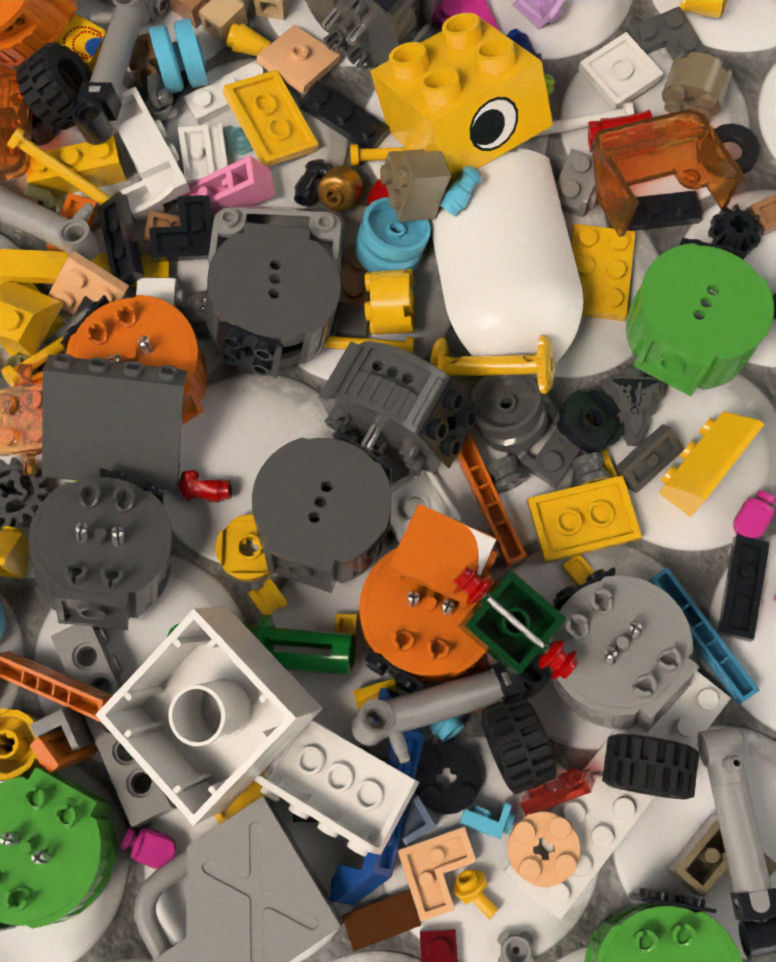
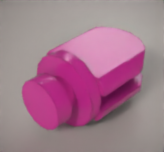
[733,490,776,539]
[121,827,176,869]

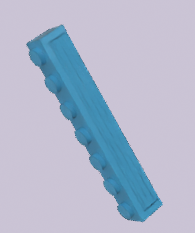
[648,567,760,705]

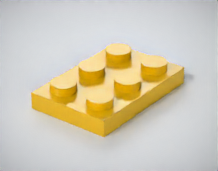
[222,70,319,167]
[571,224,636,321]
[526,475,642,564]

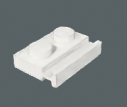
[178,124,228,184]

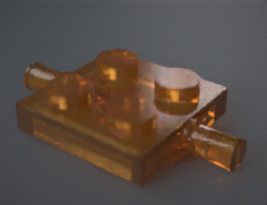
[0,363,42,476]

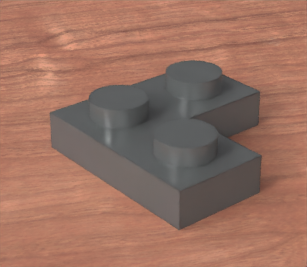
[626,6,707,60]

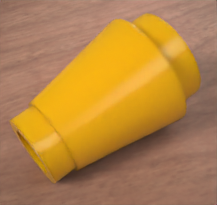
[226,23,272,57]

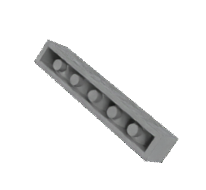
[51,625,177,828]

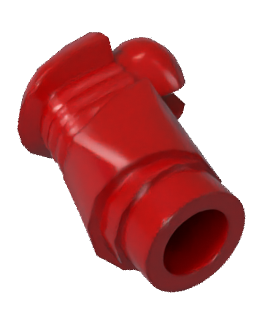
[178,470,232,503]

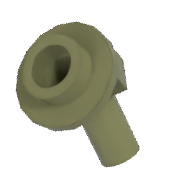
[24,183,65,214]

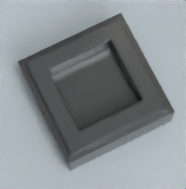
[334,303,369,338]

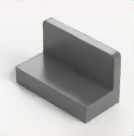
[30,707,96,751]

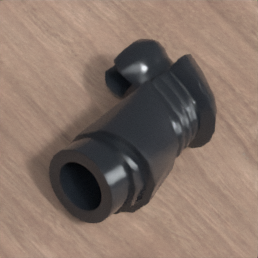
[294,159,333,206]

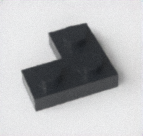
[149,195,213,262]

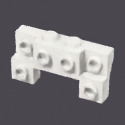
[110,87,190,224]

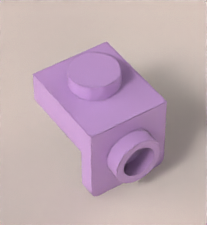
[513,0,564,29]

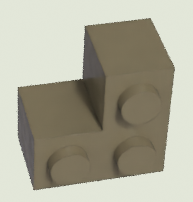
[380,149,451,222]
[667,815,776,897]

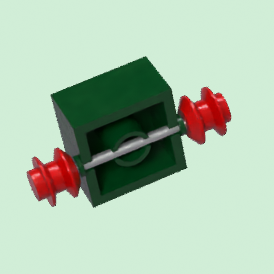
[453,565,578,680]

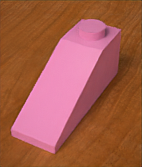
[177,155,275,214]

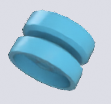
[148,18,208,94]
[354,197,431,272]

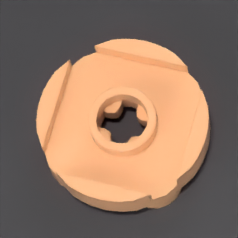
[507,812,580,887]

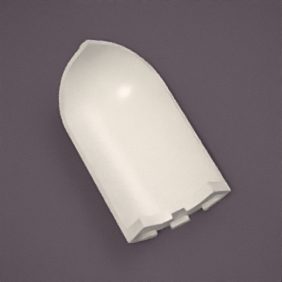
[429,148,583,378]

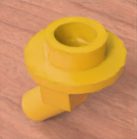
[453,869,499,920]

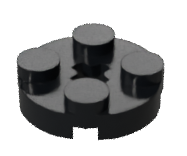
[557,389,624,454]
[414,743,482,815]

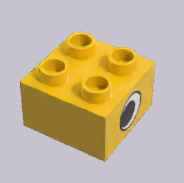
[370,13,553,186]

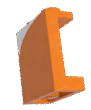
[388,504,498,609]

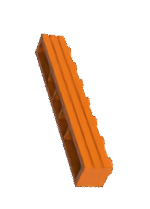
[456,432,527,568]
[0,651,113,722]

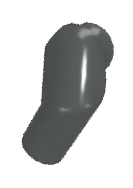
[147,74,173,109]

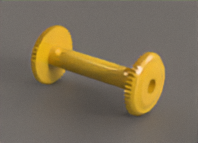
[430,335,555,394]

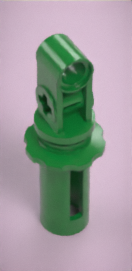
[167,615,356,676]

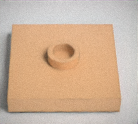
[257,24,341,94]

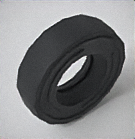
[703,123,760,178]

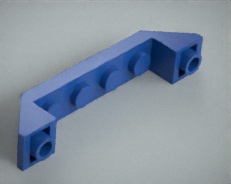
[329,688,425,905]

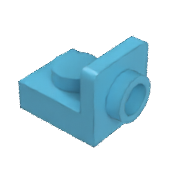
[459,802,516,839]

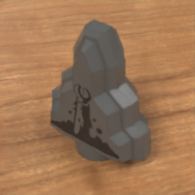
[600,367,666,446]

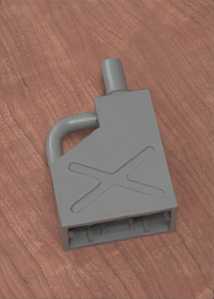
[134,796,344,962]

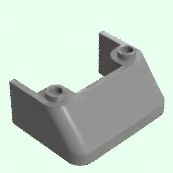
[208,205,345,280]

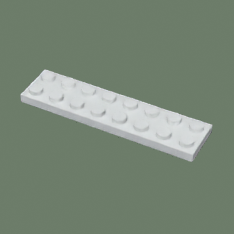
[504,672,731,920]

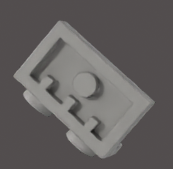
[556,149,610,217]

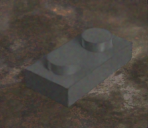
[616,424,682,493]

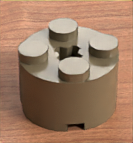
[662,52,732,123]

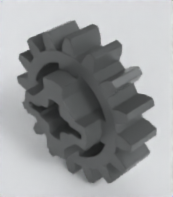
[0,457,50,527]

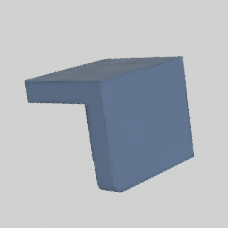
[401,795,436,846]

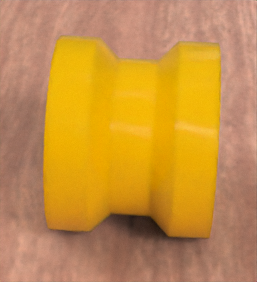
[247,578,289,617]

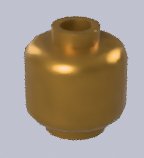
[318,166,362,212]

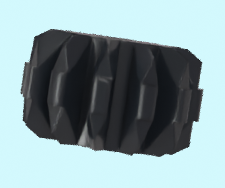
[708,203,764,257]

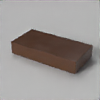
[342,890,421,951]

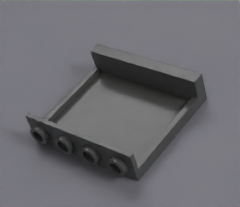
[42,353,187,490]

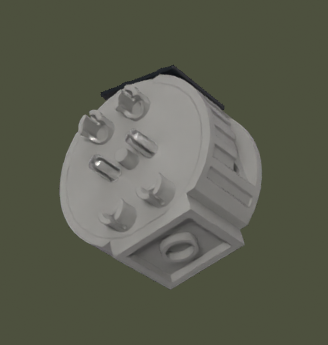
[548,567,700,733]

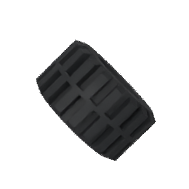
[16,42,92,130]
[481,695,557,795]
[602,734,699,800]

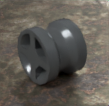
[571,452,611,486]
[486,455,526,493]

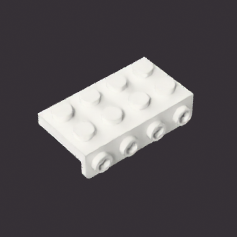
[254,720,419,857]

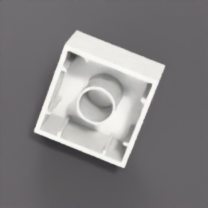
[96,606,323,826]

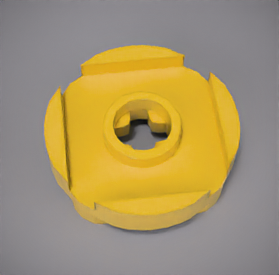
[215,514,274,582]

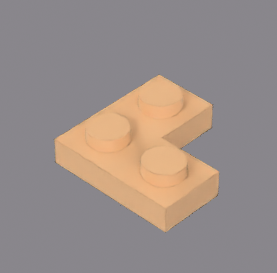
[47,250,129,316]
[398,827,477,922]

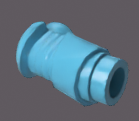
[440,165,482,217]

